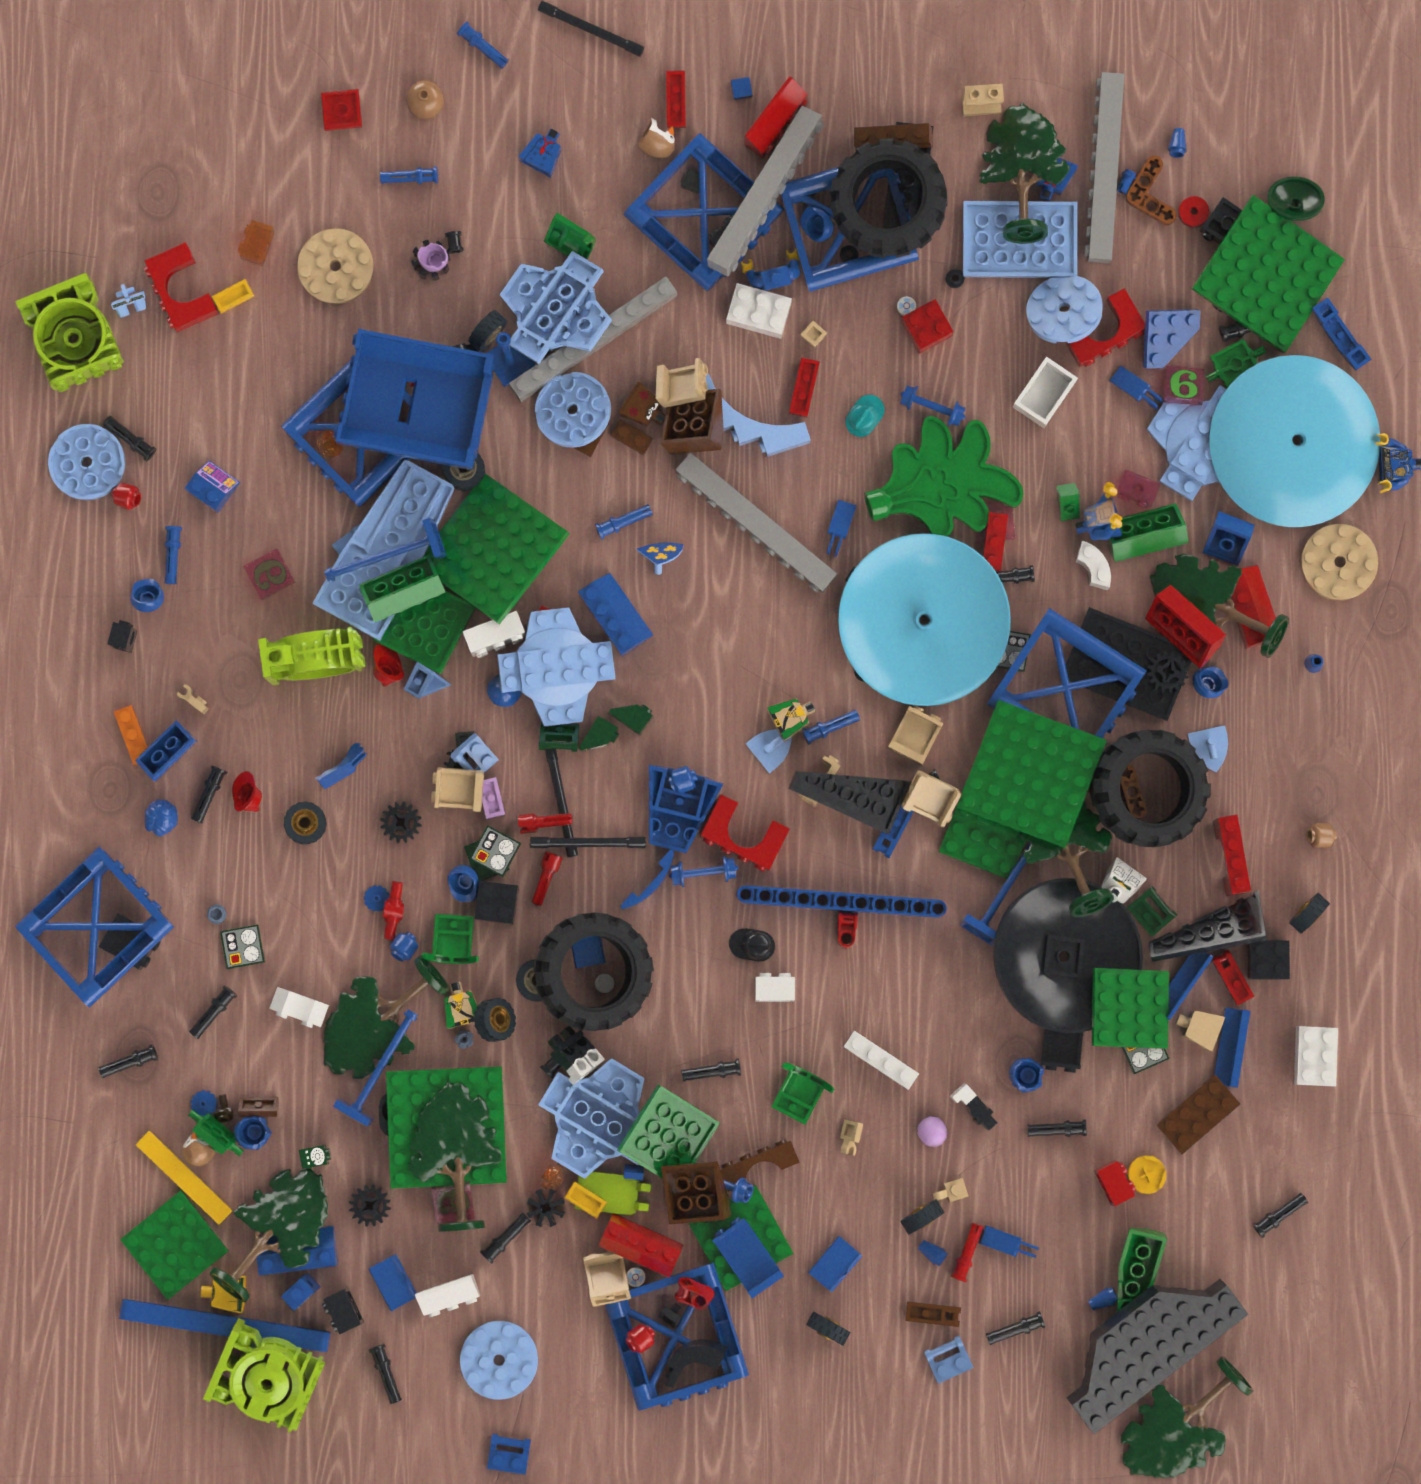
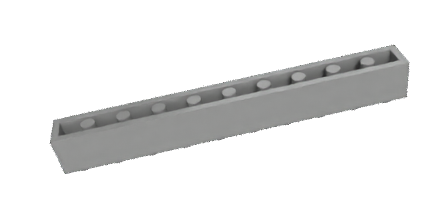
[1084,72,1124,264]
[707,106,824,276]
[509,277,677,403]
[676,452,837,593]

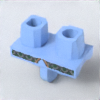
[111,284,146,318]

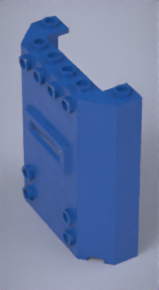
[333,329,495,470]

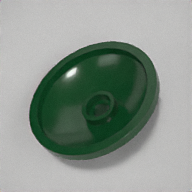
[1267,177,1325,221]

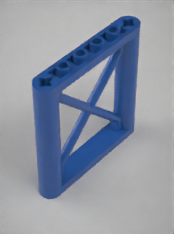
[624,133,784,292]
[782,167,919,292]
[281,360,412,507]
[987,608,1147,738]
[15,846,174,1008]
[605,1263,749,1411]

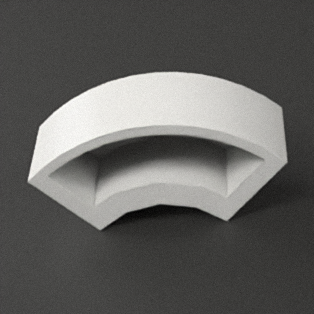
[1076,541,1111,590]
[269,987,329,1028]

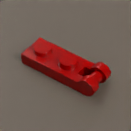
[1211,949,1255,1006]

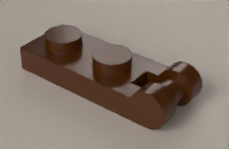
[905,1301,961,1327]

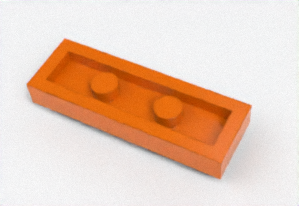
[114,705,148,766]

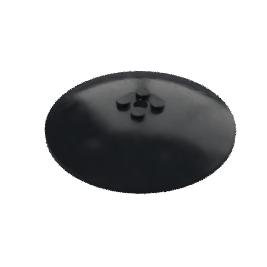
[993,878,1143,1033]

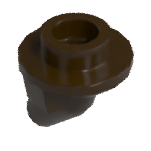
[214,1094,234,1123]

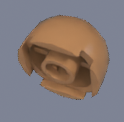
[406,80,445,119]

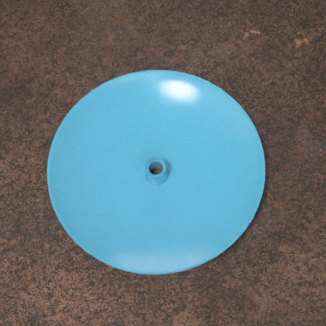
[1209,355,1380,527]
[838,534,1011,706]

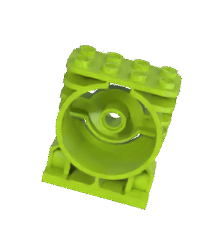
[15,272,124,392]
[258,627,366,685]
[203,1318,325,1433]

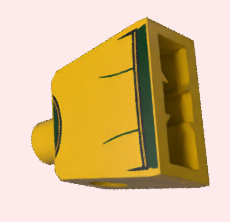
[201,1275,247,1313]

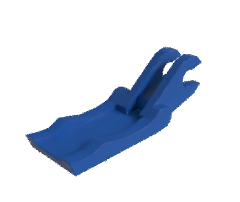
[1109,366,1164,410]
[827,500,857,557]
[315,743,367,789]
[979,1226,1039,1258]

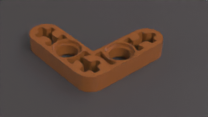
[1126,156,1177,225]
[1088,765,1147,819]

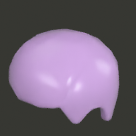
[417,243,448,272]
[917,1116,947,1147]

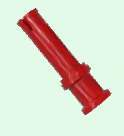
[950,1223,984,1283]

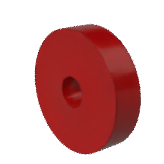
[1178,196,1209,228]

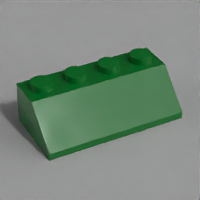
[1107,503,1189,562]
[359,555,445,622]

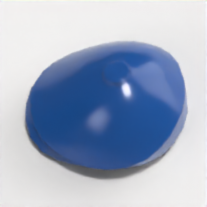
[800,207,833,242]
[130,579,164,612]
[1192,667,1228,698]
[487,674,521,707]
[448,865,479,902]

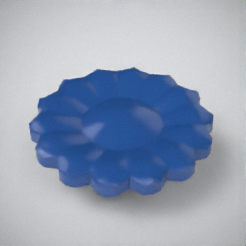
[364,885,390,912]
[191,1090,218,1116]

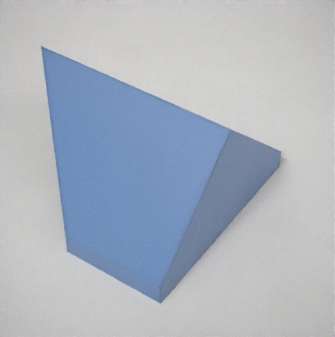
[404,662,451,700]

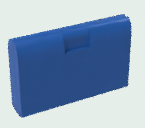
[571,936,606,969]
[808,1236,862,1293]
[369,1254,417,1311]

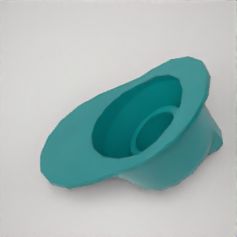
[846,395,885,437]

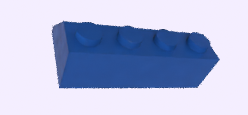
[578,573,654,657]
[257,1226,338,1276]

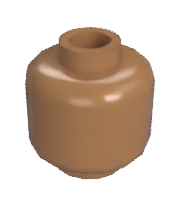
[1306,823,1337,848]

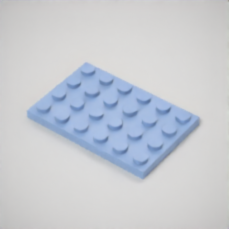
[963,201,1077,278]

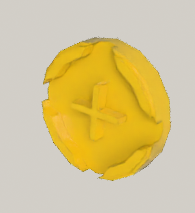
[1127,1155,1166,1194]

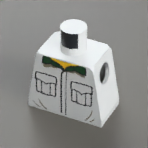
[1101,857,1147,903]

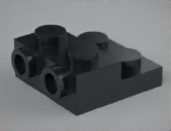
[1200,197,1242,246]

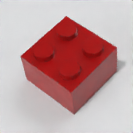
[901,299,954,354]
[1094,1160,1137,1207]

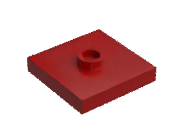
[321,89,362,131]

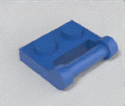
[487,1433,531,1475]

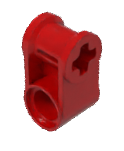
[837,911,858,949]
[675,1277,714,1310]

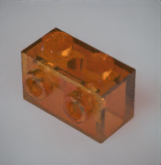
[238,220,275,266]

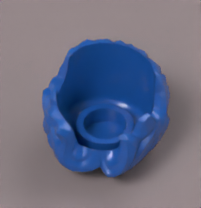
[145,799,178,837]
[1009,1058,1044,1093]
[234,1116,272,1150]

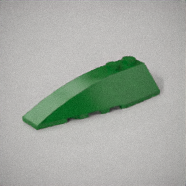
[1117,1228,1167,1312]

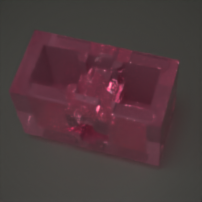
[1117,470,1161,508]

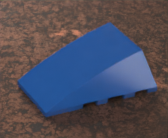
[649,765,724,853]

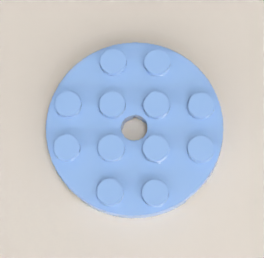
[1026,276,1103,344]
[535,372,611,448]
[48,424,125,500]
[460,1321,538,1400]

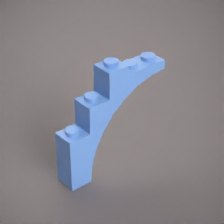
[706,374,811,457]

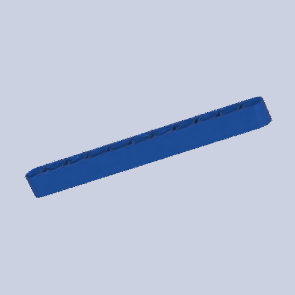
[737,885,947,918]
[119,1299,331,1352]

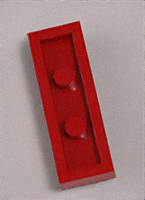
[666,71,686,128]
[789,357,820,418]
[983,512,1008,571]

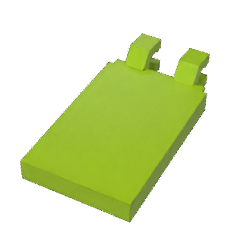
[575,1172,652,1215]

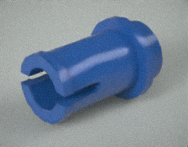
[1117,169,1136,195]

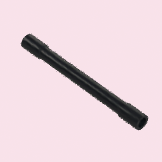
[538,0,645,57]
[545,749,578,858]
[530,837,646,848]

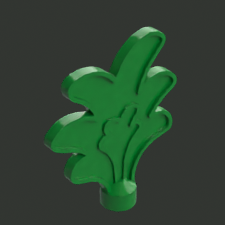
[864,416,1024,537]

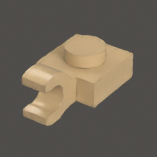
[177,684,209,715]
[840,1119,863,1156]
[932,1178,968,1202]

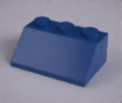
[135,720,197,782]

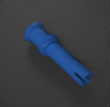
[457,21,509,69]
[380,166,438,184]
[595,504,653,540]
[164,526,182,584]
[802,709,860,745]

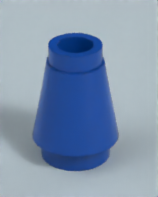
[1168,128,1187,158]
[1304,654,1324,673]
[918,1240,948,1266]
[1088,1287,1117,1311]

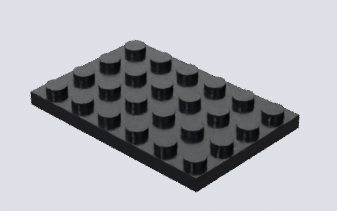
[1066,607,1191,721]

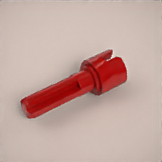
[518,813,573,834]
[532,851,563,906]

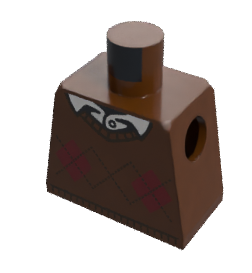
[619,382,665,427]

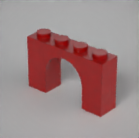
[143,242,219,332]
[1065,288,1145,367]
[700,794,790,872]
[1213,814,1251,897]

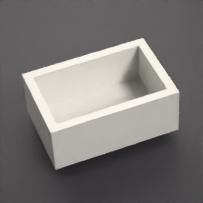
[726,283,792,339]
[1013,357,1078,428]
[463,611,526,658]
[755,973,795,1002]
[1294,1026,1338,1087]

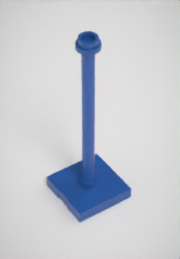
[486,332,535,388]
[324,518,447,581]
[959,841,1031,946]
[333,1009,418,1126]

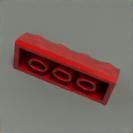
[744,76,808,159]
[1230,565,1276,649]
[1145,585,1227,668]
[599,1213,684,1278]

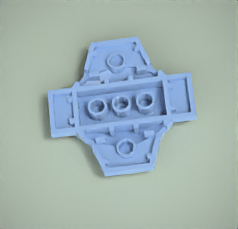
[500,251,612,364]
[1147,385,1227,502]
[497,607,615,726]
[538,1058,645,1179]

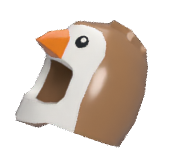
[638,118,675,158]
[182,1132,216,1167]

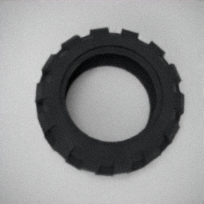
[830,138,947,258]
[1090,729,1211,847]
[533,912,654,1031]

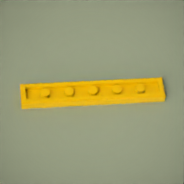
[136,1131,233,1225]

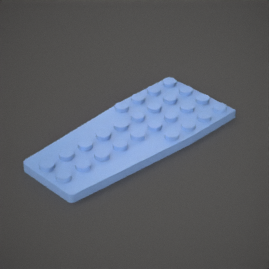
[312,460,454,641]

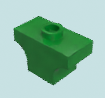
[1056,483,1080,521]

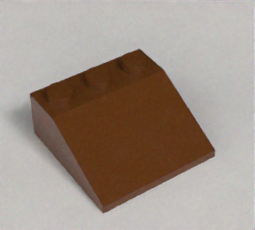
[660,389,724,454]
[661,1161,731,1224]

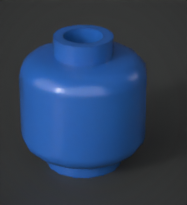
[668,766,698,794]
[390,932,418,962]

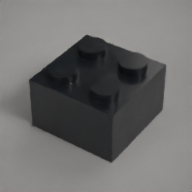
[475,881,519,925]
[1248,940,1290,980]
[322,1287,364,1334]

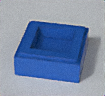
[731,77,753,100]
[624,1164,644,1180]

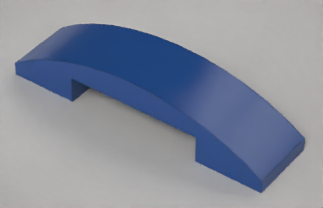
[1312,298,1372,371]
[620,849,674,910]

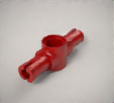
[383,881,404,940]

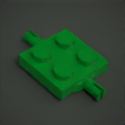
[1205,339,1266,389]
[188,1109,244,1157]

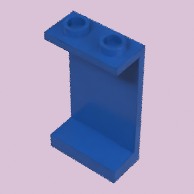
[712,1217,784,1298]

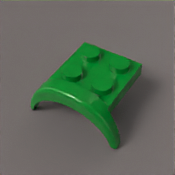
[543,213,596,259]
[421,914,479,964]
[771,1062,835,1125]

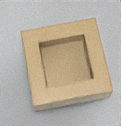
[800,321,827,348]

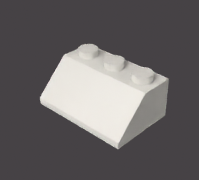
[415,1274,480,1318]

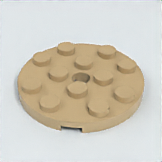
[297,228,374,305]
[1301,524,1378,601]

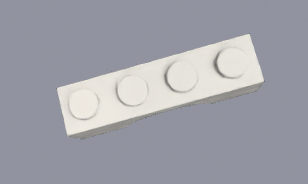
[843,1031,919,1090]

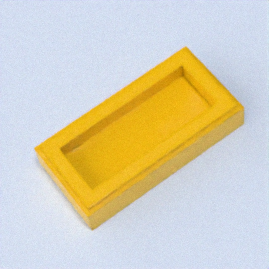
[212,279,255,314]
[564,1181,607,1219]

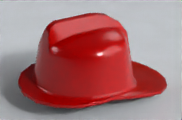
[373,644,404,687]
[232,771,262,812]

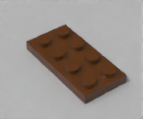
[1156,1074,1240,1154]

